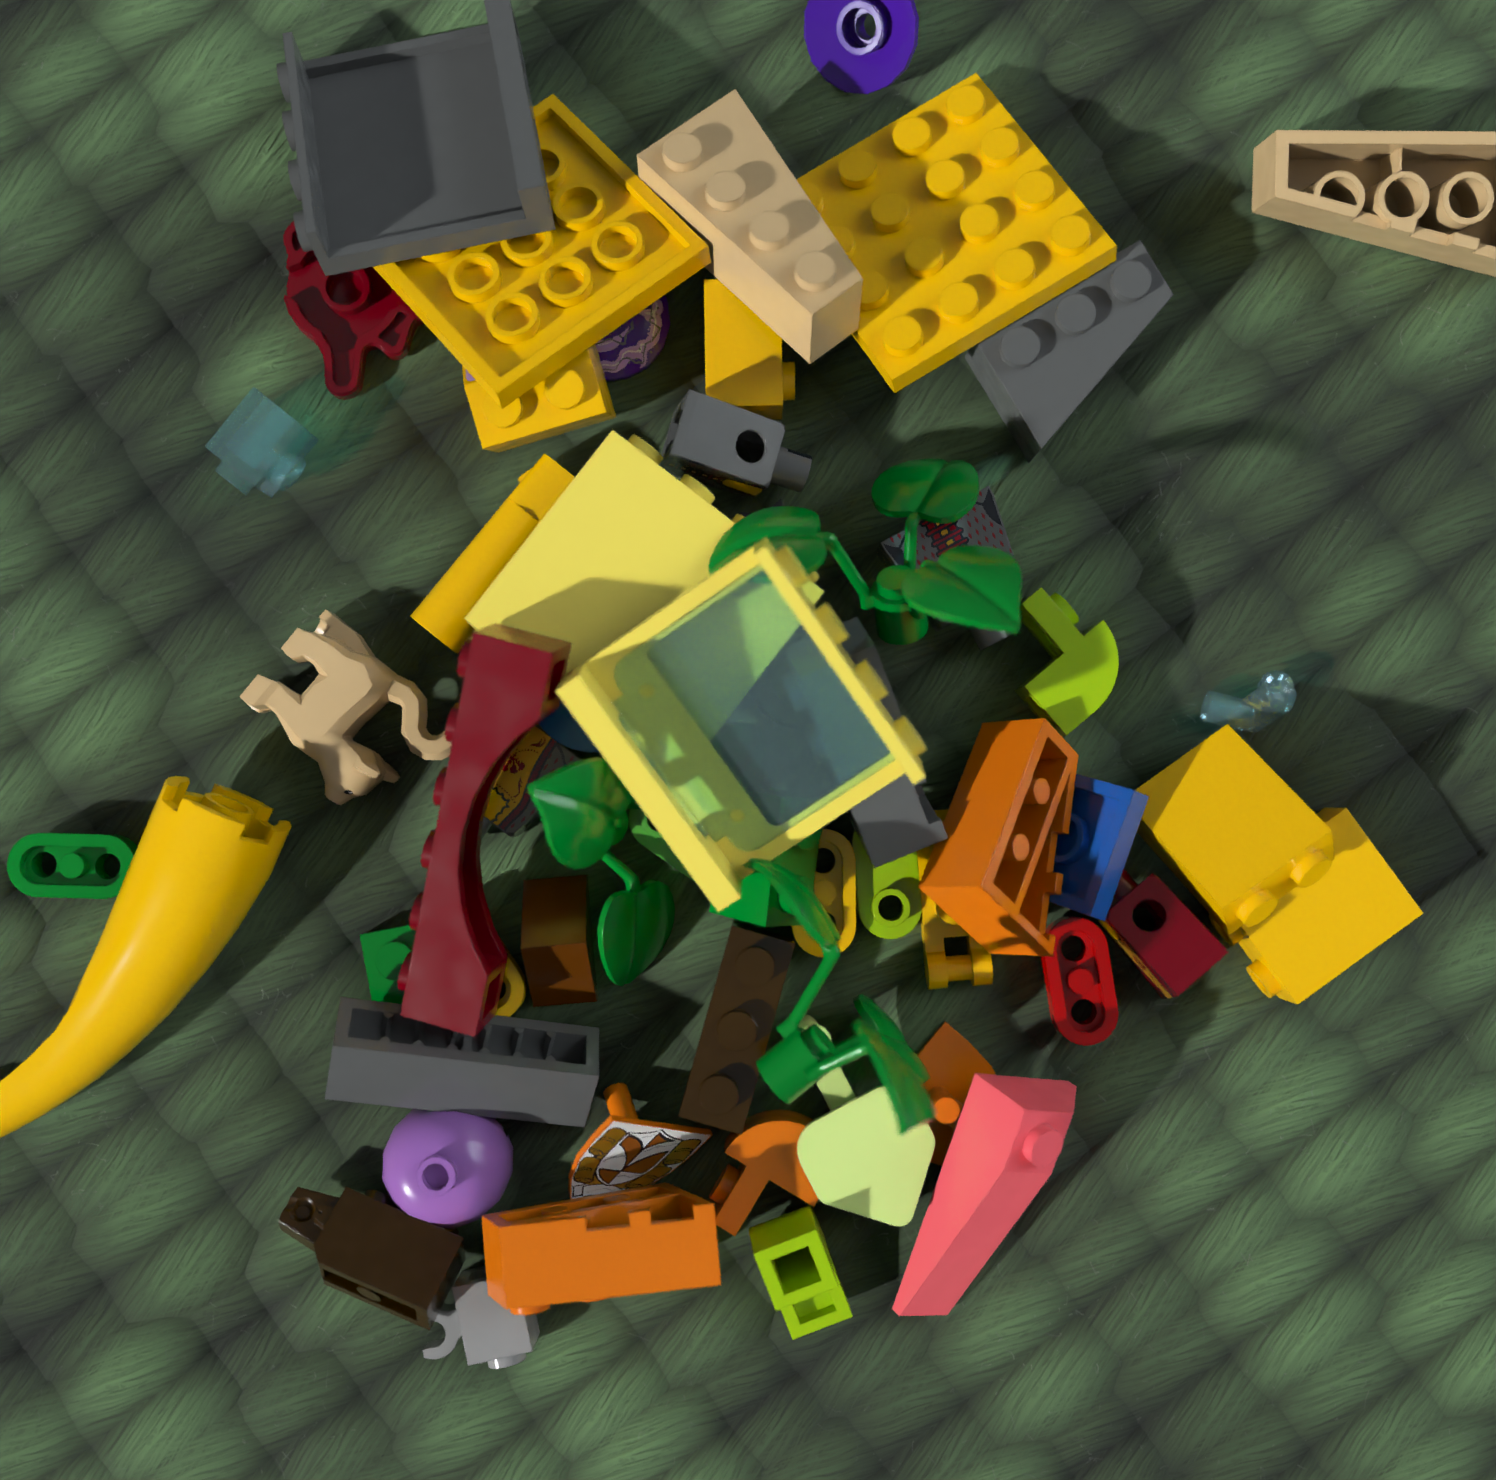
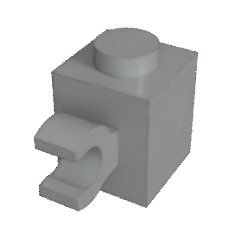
[423,1266,540,1369]

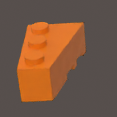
[918,718,1079,957]

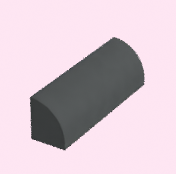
[325,997,599,1127]

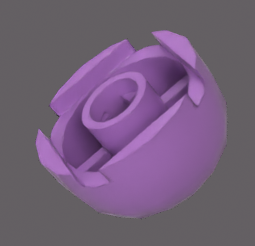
[382,1109,513,1229]

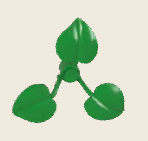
[708,459,1022,645]
[527,721,766,987]
[742,858,937,1134]

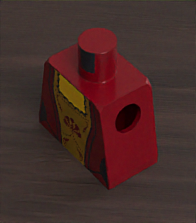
[1096,869,1229,999]

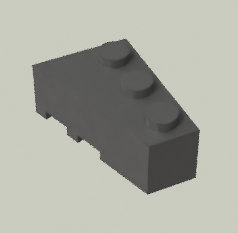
[965,240,1174,463]
[781,617,948,868]

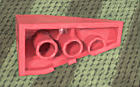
[892,1073,1077,1316]

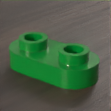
[7,833,137,899]

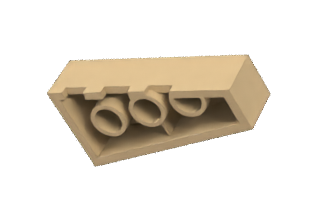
[1252,130,1496,277]

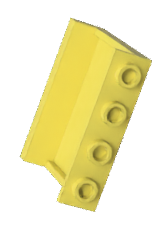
[464,430,824,741]

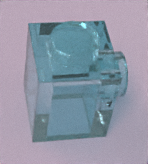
[205,387,319,498]

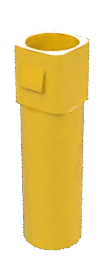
[410,453,575,654]

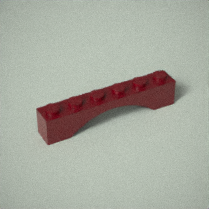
[398,623,572,1037]

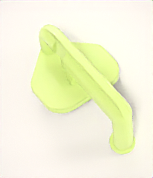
[797,1015,935,1227]

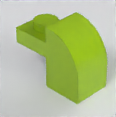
[1015,587,1119,737]
[749,1205,853,1340]

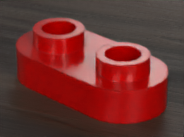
[1041,916,1119,1046]

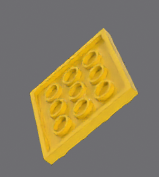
[796,73,1117,393]
[373,94,711,409]

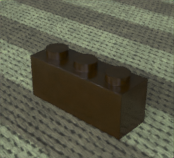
[678,921,795,1135]

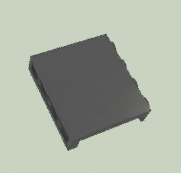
[276,0,556,276]

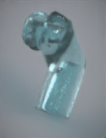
[1200,670,1297,732]

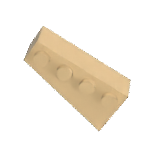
[637,89,863,364]

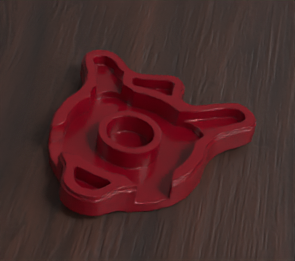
[283,221,424,400]

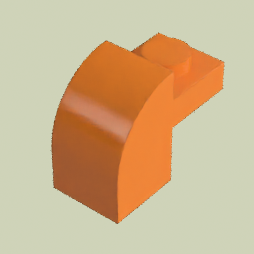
[709,1110,819,1236]

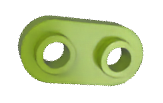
[851,829,922,939]

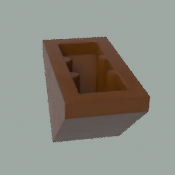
[520,874,598,1007]

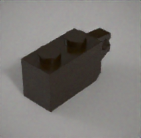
[278,1187,465,1331]

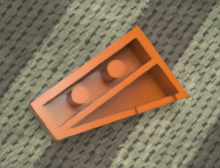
[481,1182,721,1315]

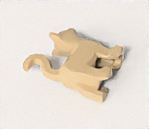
[240,609,452,805]

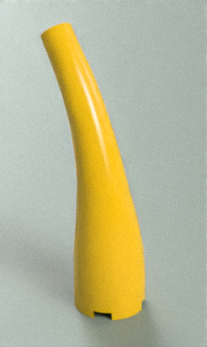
[0,776,292,1138]

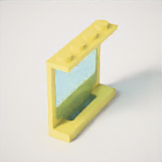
[555,537,927,912]

